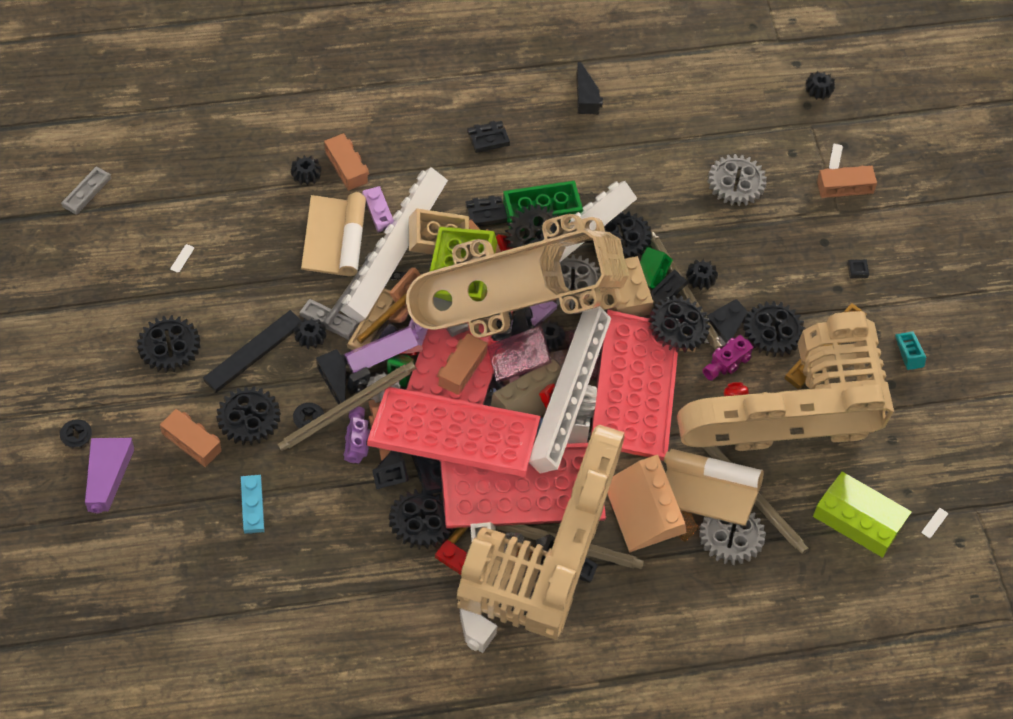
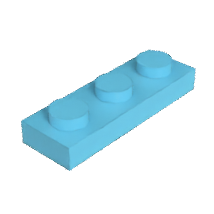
[241,475,265,534]

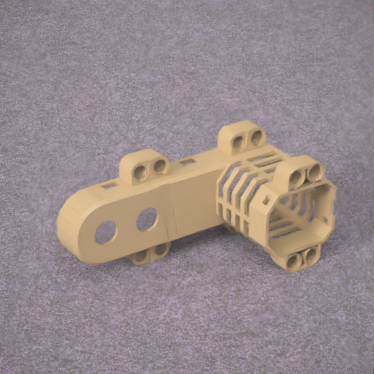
[406,214,629,337]
[677,311,894,451]
[457,424,625,640]

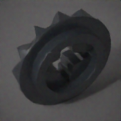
[293,403,324,428]
[60,419,92,449]

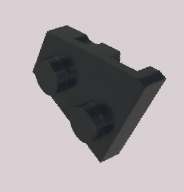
[707,299,748,343]

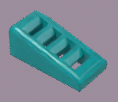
[895,331,926,370]

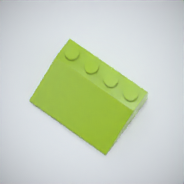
[430,227,497,302]
[813,472,911,558]

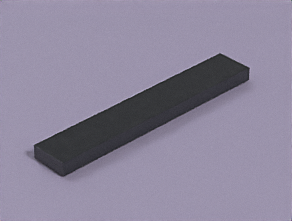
[203,310,303,393]

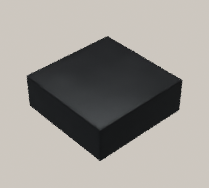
[847,259,869,279]

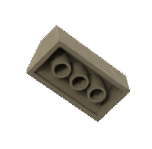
[491,359,562,418]

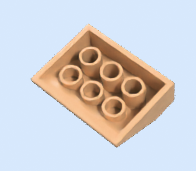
[607,455,686,553]

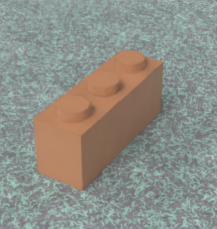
[324,133,369,191]
[817,166,877,198]
[437,333,488,395]
[160,409,221,467]

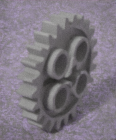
[708,154,767,206]
[556,255,602,309]
[699,513,766,565]

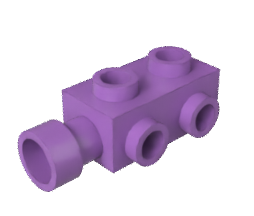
[344,406,370,464]

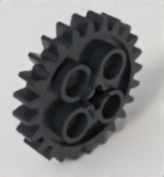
[505,204,559,248]
[592,211,652,258]
[648,295,710,353]
[743,301,805,357]
[137,315,201,373]
[216,386,281,446]
[389,489,453,550]

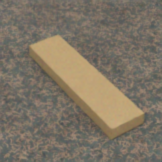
[347,288,395,350]

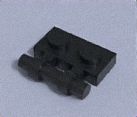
[467,121,510,153]
[465,195,507,227]

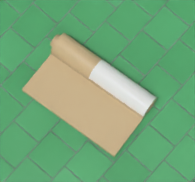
[301,192,366,276]
[664,449,764,526]

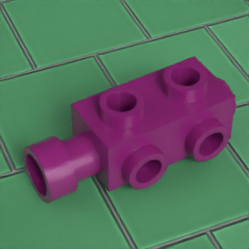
[702,335,753,381]

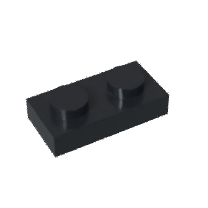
[650,269,688,304]
[347,367,370,395]

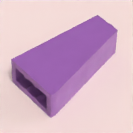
[344,326,419,373]
[85,438,134,513]

